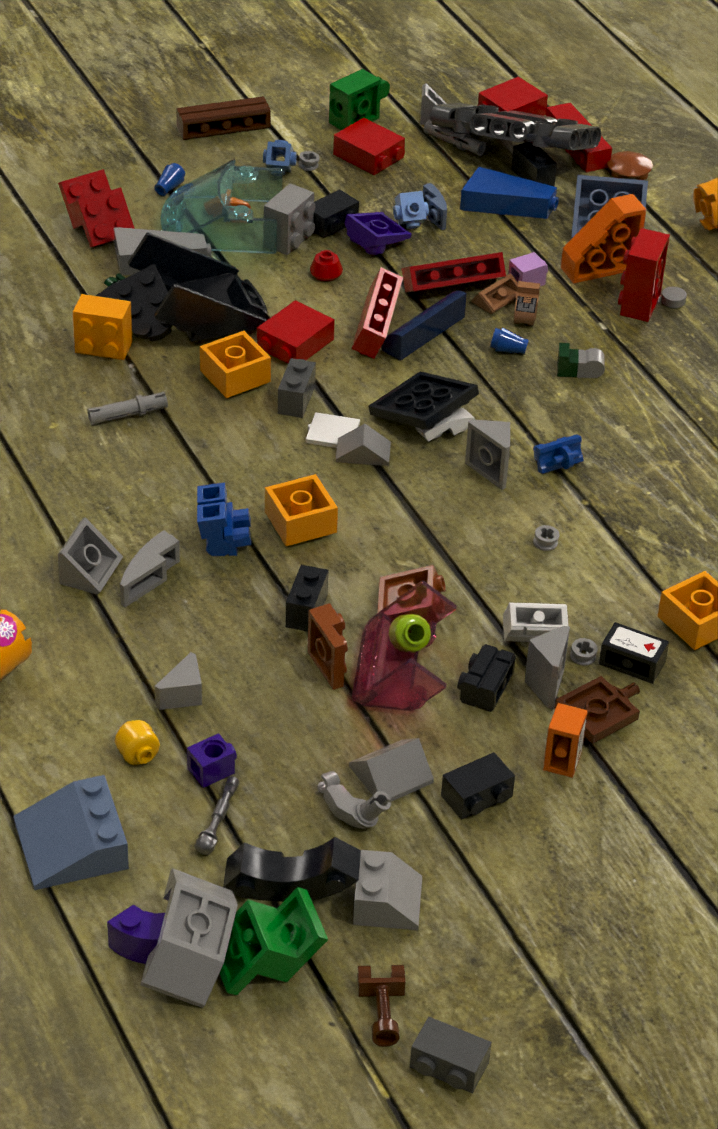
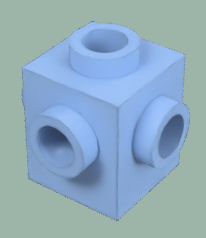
[393,191,429,229]

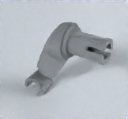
[317,771,391,829]

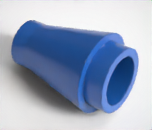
[154,163,185,196]
[490,327,529,354]

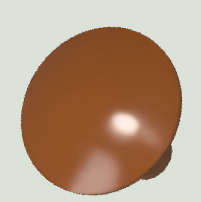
[607,151,653,180]

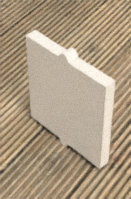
[306,412,360,448]

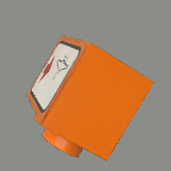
[543,703,588,778]

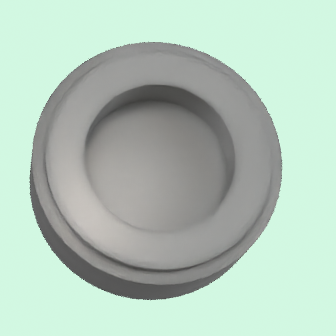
[661,287,687,308]

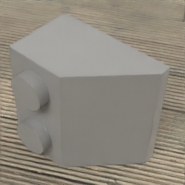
[353,850,422,930]

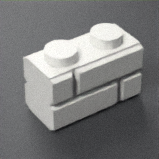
[503,603,568,642]

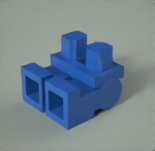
[197,482,251,556]

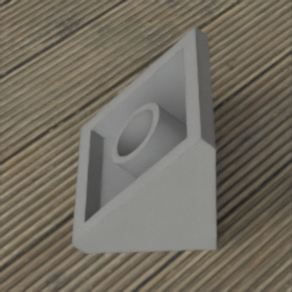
[465,420,510,490]
[58,517,123,594]
[525,626,570,709]
[349,738,434,805]

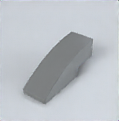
[120,530,180,607]

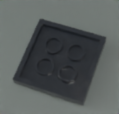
[368,371,479,430]

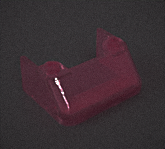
[352,580,457,711]

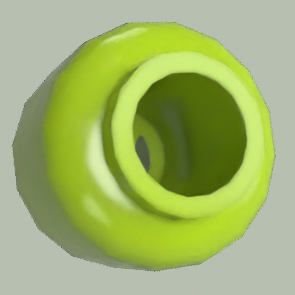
[389,614,431,652]

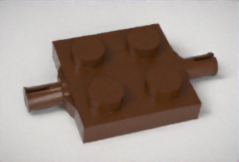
[554,676,640,744]

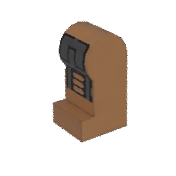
[514,281,540,326]

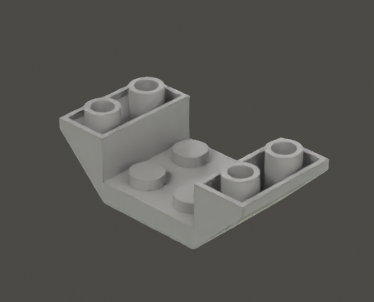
[140,868,238,1008]

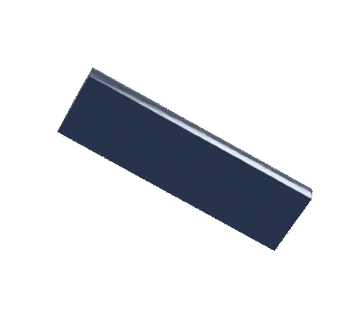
[381,291,467,361]

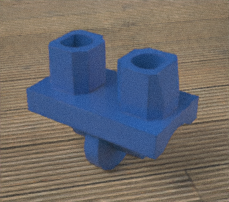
[533,434,584,474]

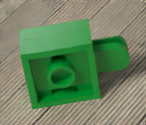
[329,69,390,130]

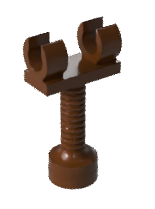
[357,965,406,1047]

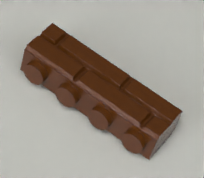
[176,96,271,140]

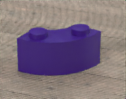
[107,905,165,964]

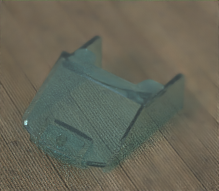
[161,158,283,254]

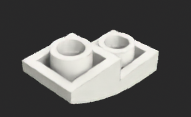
[416,408,475,442]

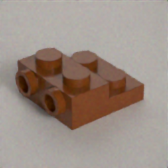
[377,565,446,624]
[308,603,348,690]

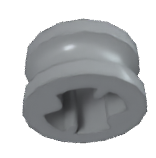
[298,151,320,171]
[533,525,560,551]
[570,638,598,666]

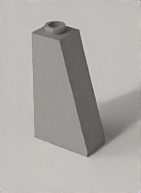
[114,227,211,275]

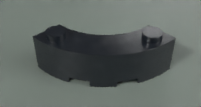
[223,837,361,902]

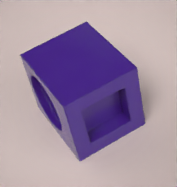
[187,733,237,788]

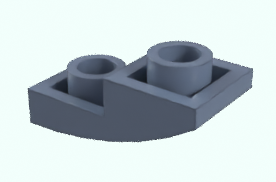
[423,183,447,230]

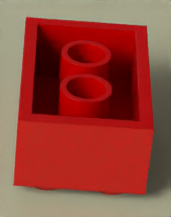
[618,228,670,322]

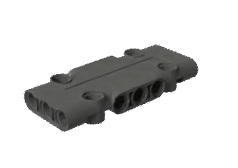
[430,103,601,150]

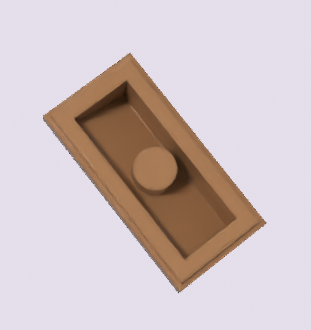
[471,273,518,314]

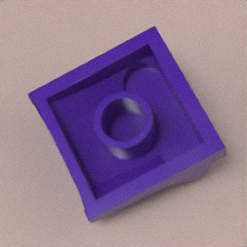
[345,212,412,255]

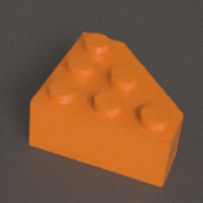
[561,194,646,284]

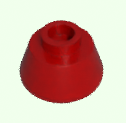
[310,250,343,282]

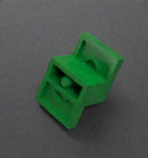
[220,887,328,995]

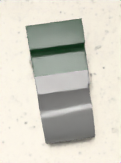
[557,342,605,378]

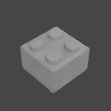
[263,184,315,255]

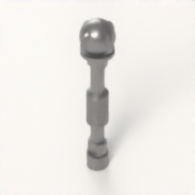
[195,776,239,855]

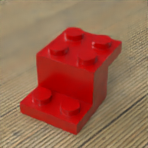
[58,169,135,248]

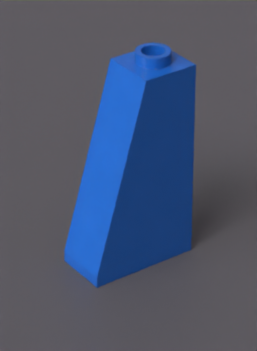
[460,167,559,219]

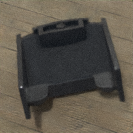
[128,232,268,342]

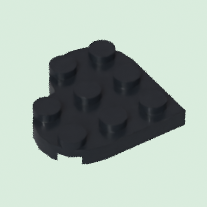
[96,264,173,342]

